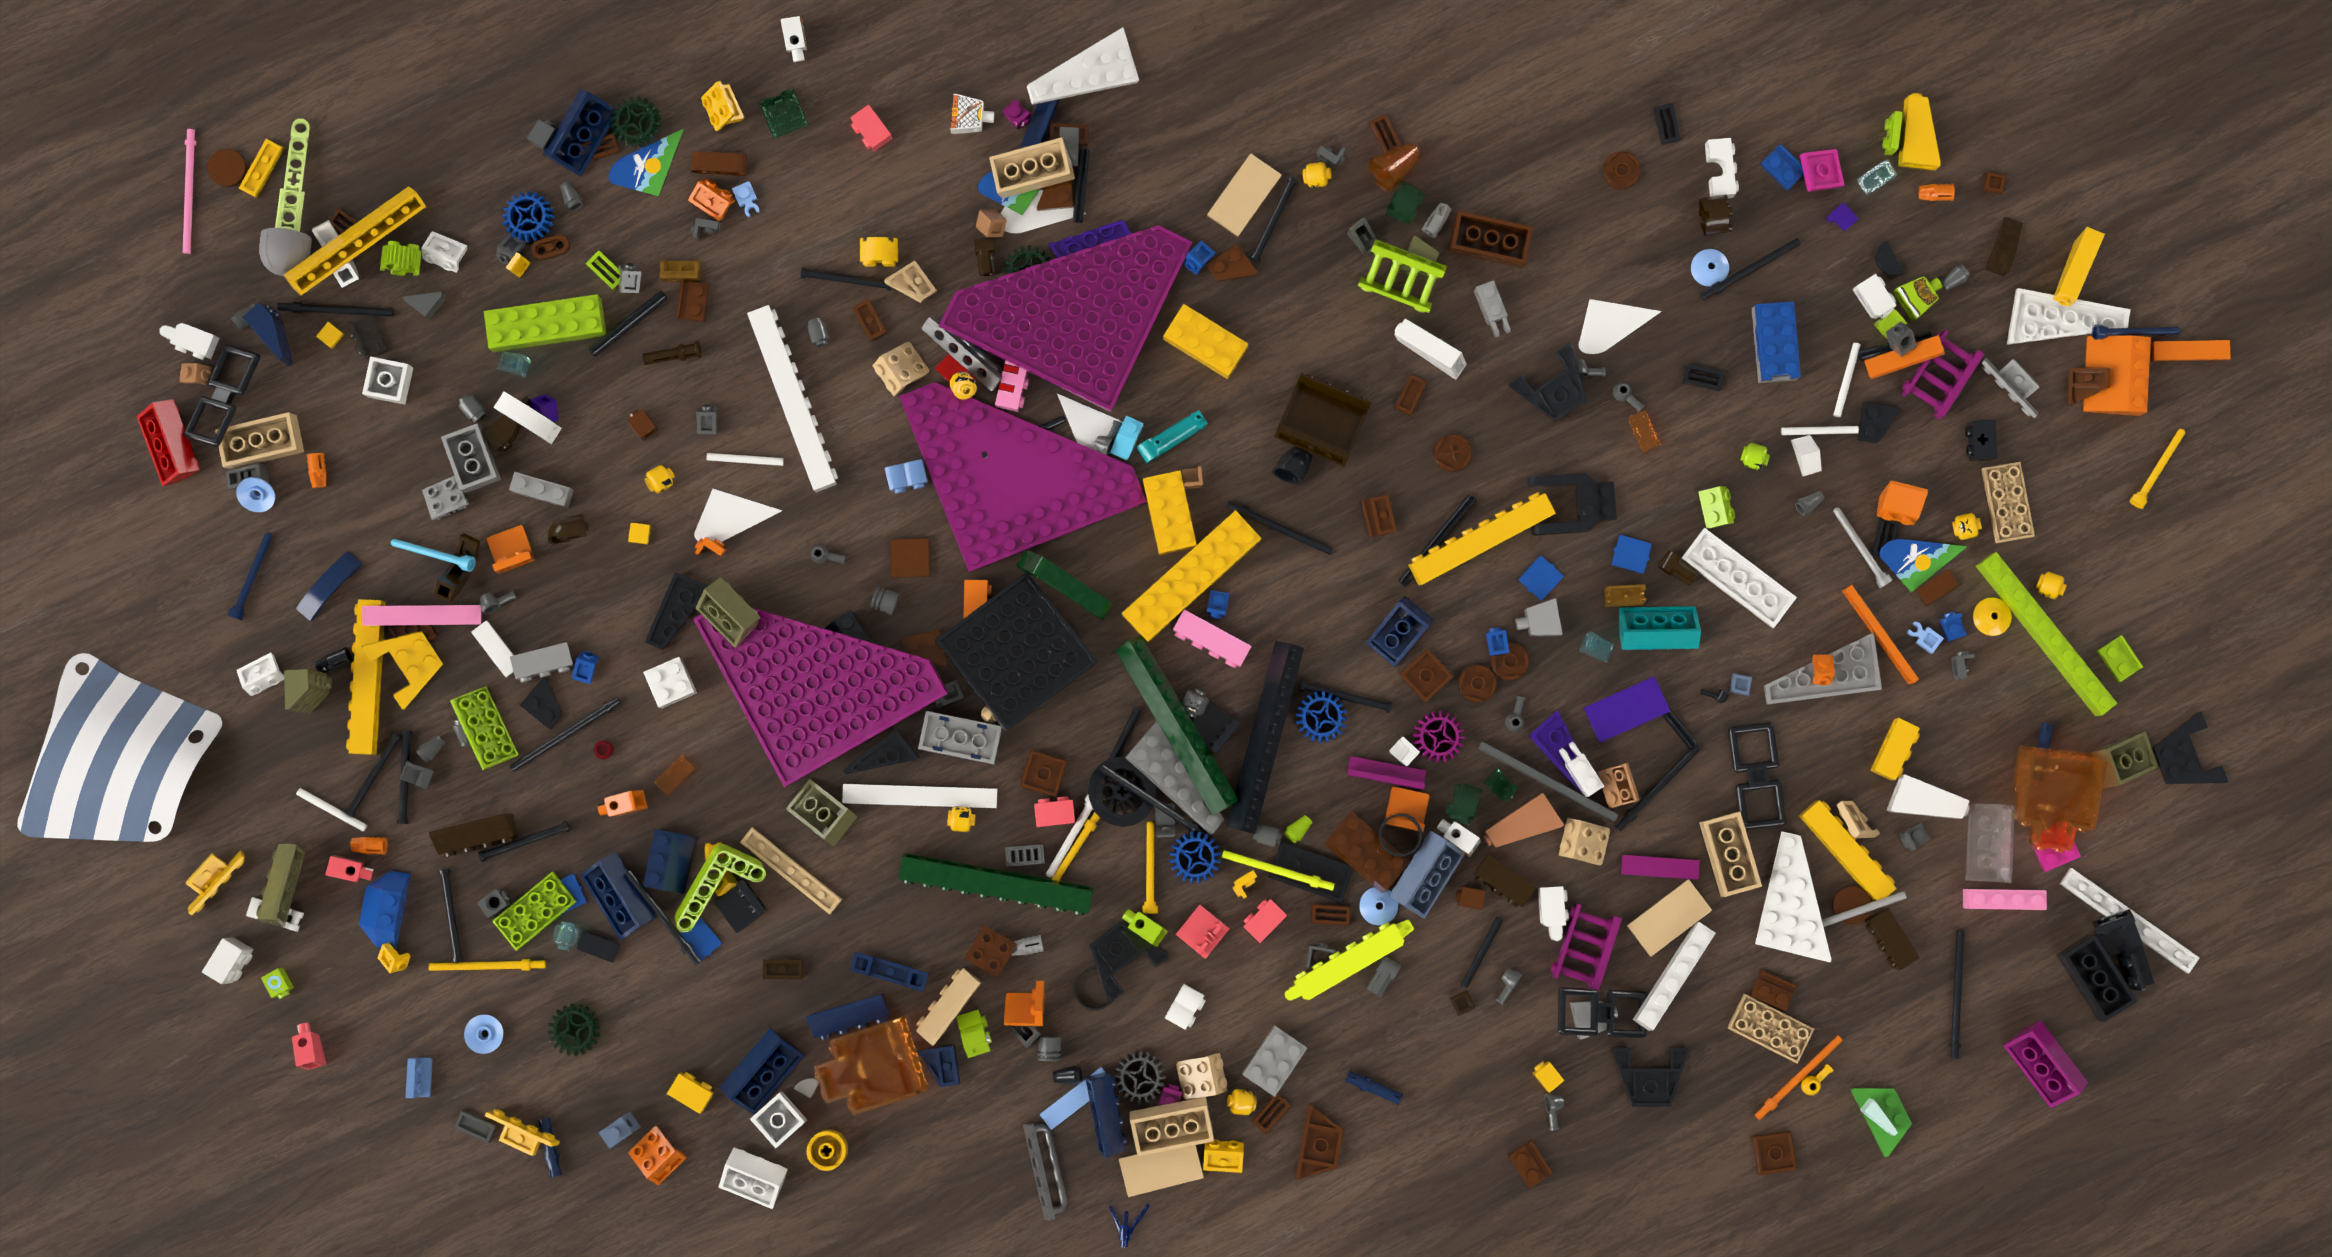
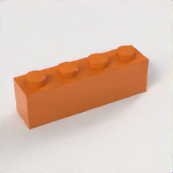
[963,580,992,619]

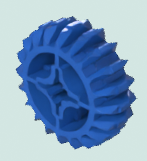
[502,191,554,243]
[1296,691,1348,743]
[1169,832,1221,884]

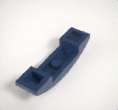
[296,552,363,621]
[850,952,929,992]

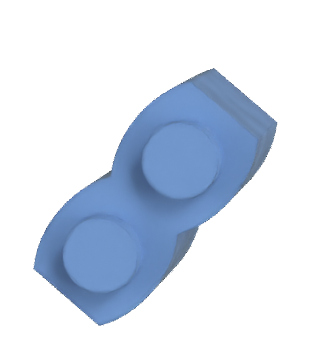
[885,459,928,494]

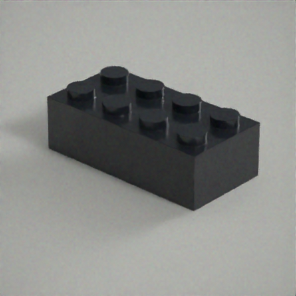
[2056,934,2138,1022]

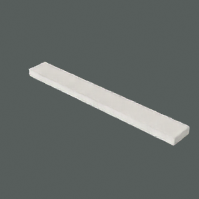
[842,784,997,808]
[2059,868,2199,974]

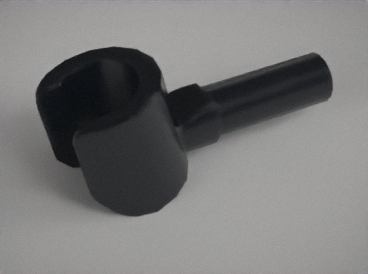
[1700,689,1729,703]

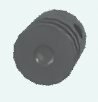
[870,586,900,615]
[1038,1036,1061,1061]

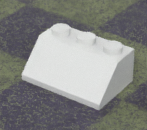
[719,1147,788,1209]

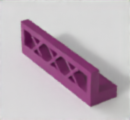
[1347,756,1426,790]

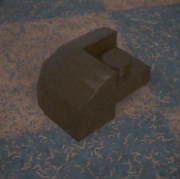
[548,514,589,545]

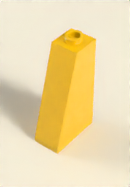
[1898,93,1941,170]
[2053,227,2105,307]

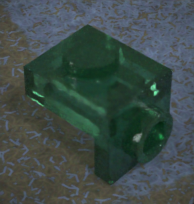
[1483,769,1518,802]

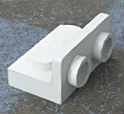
[422,231,467,273]
[237,653,284,696]

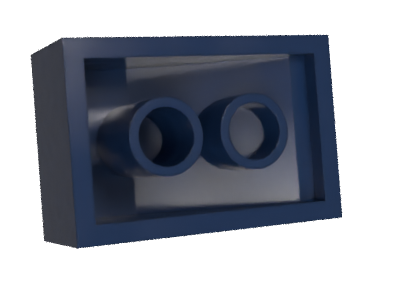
[243,302,293,366]
[1366,596,1434,667]

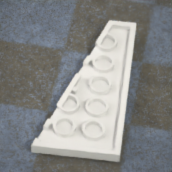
[1027,27,1139,105]

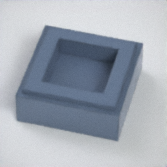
[1729,673,1752,696]

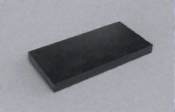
[1268,841,1353,903]

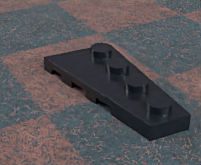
[645,572,708,650]

